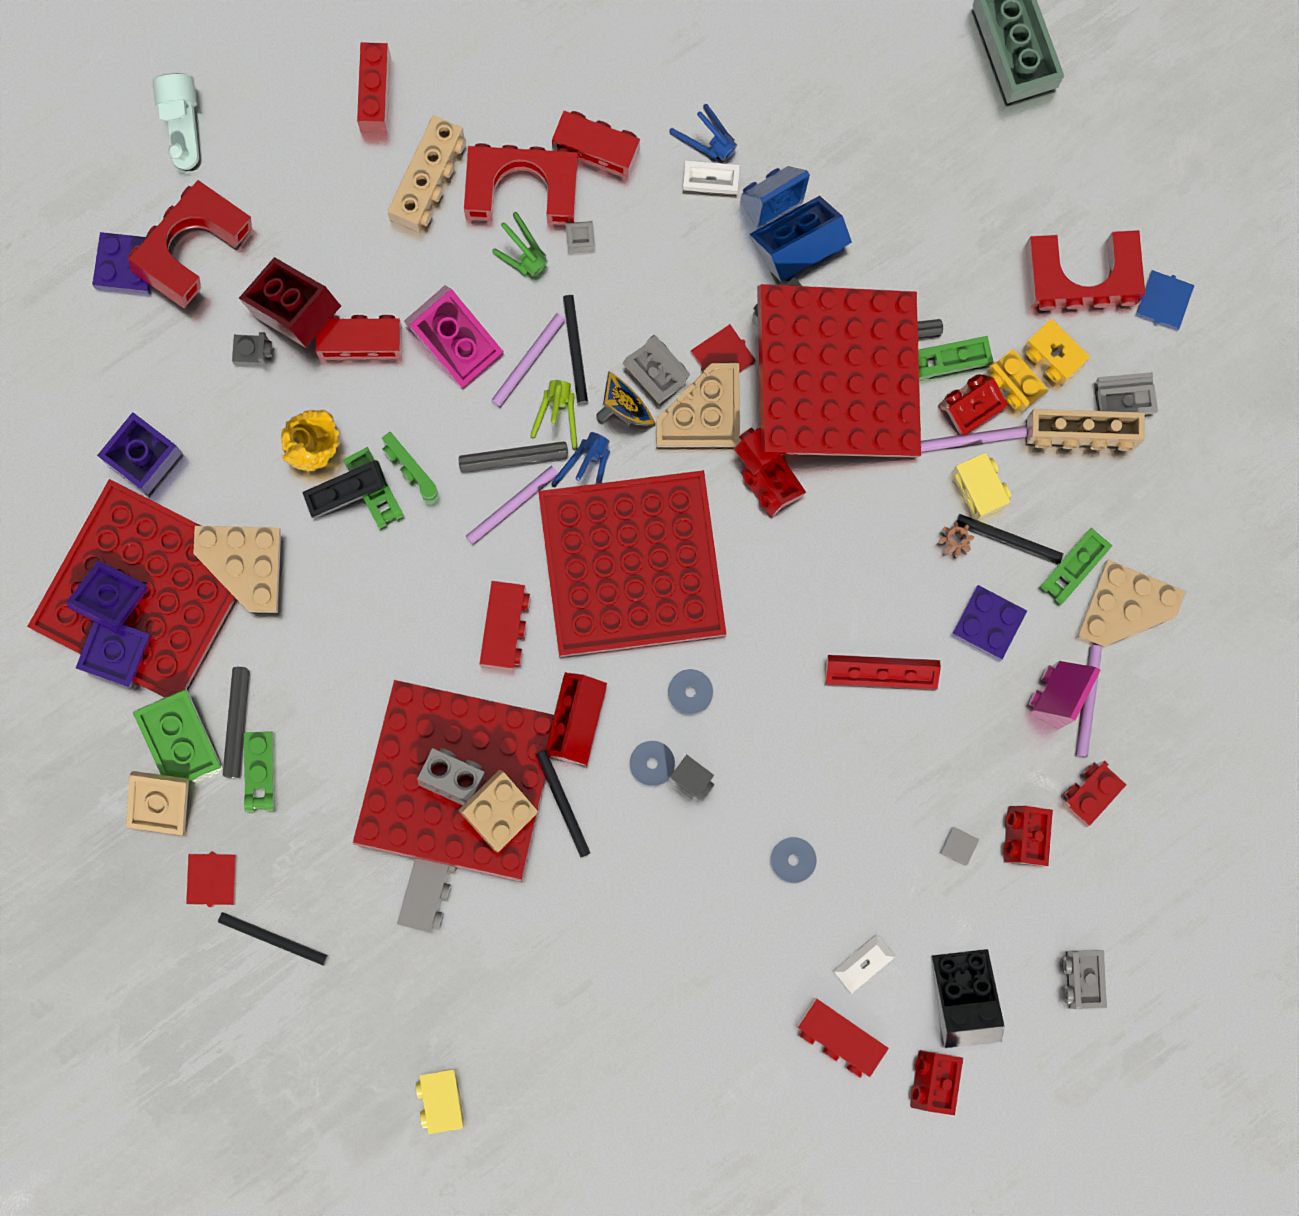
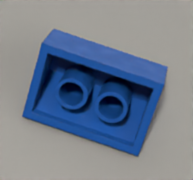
[749,195,852,282]

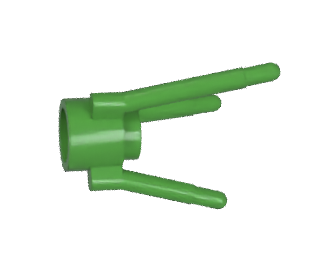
[492,212,548,277]

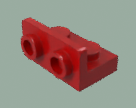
[939,374,1008,436]
[741,457,806,516]
[1062,760,1127,827]
[1004,806,1053,866]
[911,1050,963,1116]

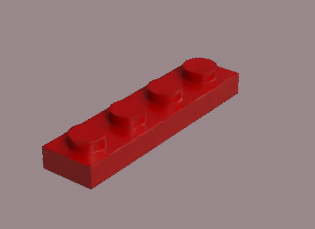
[825,655,941,689]

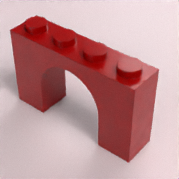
[464,143,578,224]
[128,180,252,308]
[1025,230,1146,311]

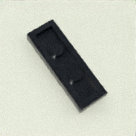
[302,460,388,518]

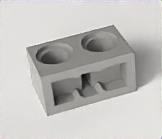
[417,748,485,805]

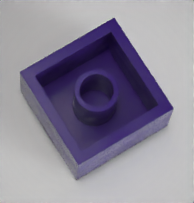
[97,412,182,496]

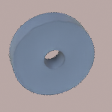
[668,669,713,715]
[630,741,675,787]
[770,837,817,883]

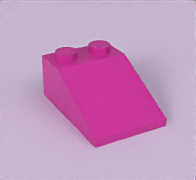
[404,285,504,388]
[1029,661,1101,729]

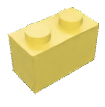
[952,452,1011,520]
[416,1068,465,1134]

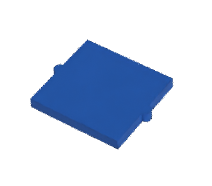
[1136,270,1195,330]

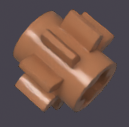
[938,521,975,558]

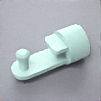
[152,73,199,170]

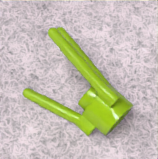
[530,380,578,450]

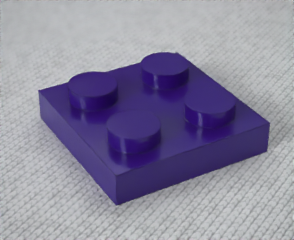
[92,232,150,294]
[67,560,148,633]
[951,585,1027,661]
[76,621,152,688]

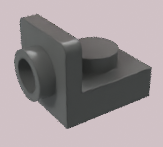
[232,332,273,366]

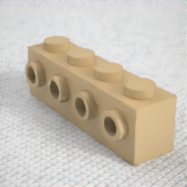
[387,115,466,233]
[1027,409,1145,451]

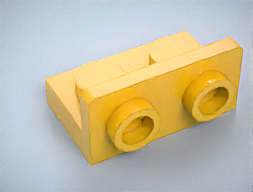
[987,349,1049,413]

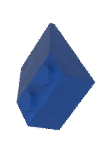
[740,166,810,229]

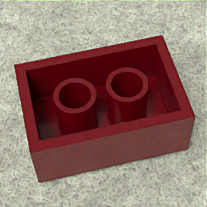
[239,257,341,348]

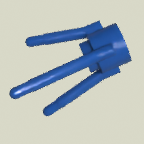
[669,104,738,161]
[551,432,610,487]

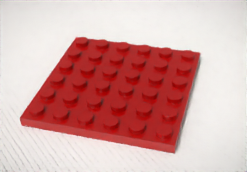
[757,284,921,458]
[538,470,727,657]
[27,479,236,698]
[353,680,554,882]

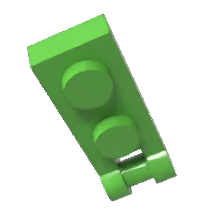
[918,336,994,380]
[382,431,438,503]
[343,447,404,529]
[1040,528,1113,605]
[244,731,275,812]

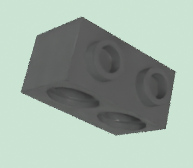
[668,754,715,802]

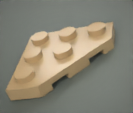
[656,363,740,447]
[193,526,281,613]
[1076,560,1186,648]

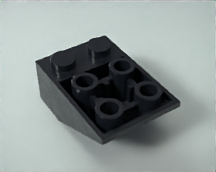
[931,949,1005,1048]

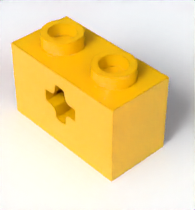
[1023,318,1090,386]

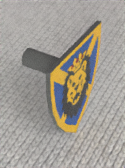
[596,371,656,426]

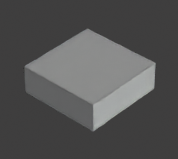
[565,221,595,252]
[940,827,979,865]

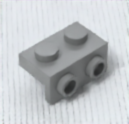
[623,335,690,404]
[1064,950,1107,1009]

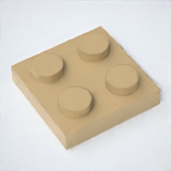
[458,770,538,852]
[126,771,189,835]

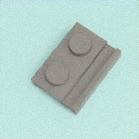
[1096,372,1158,415]

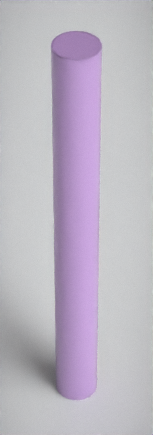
[491,313,565,407]
[921,425,1028,452]
[466,466,558,544]
[1076,645,1102,757]

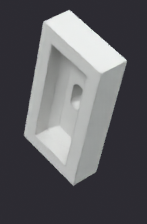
[683,160,740,195]
[833,935,895,994]

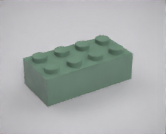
[972,0,1064,103]

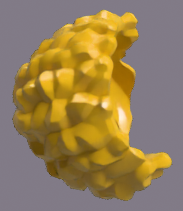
[281,410,340,471]

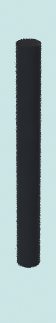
[563,295,588,404]
[956,513,1064,564]
[535,749,591,857]
[218,912,328,966]

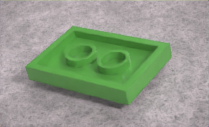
[132,688,221,781]

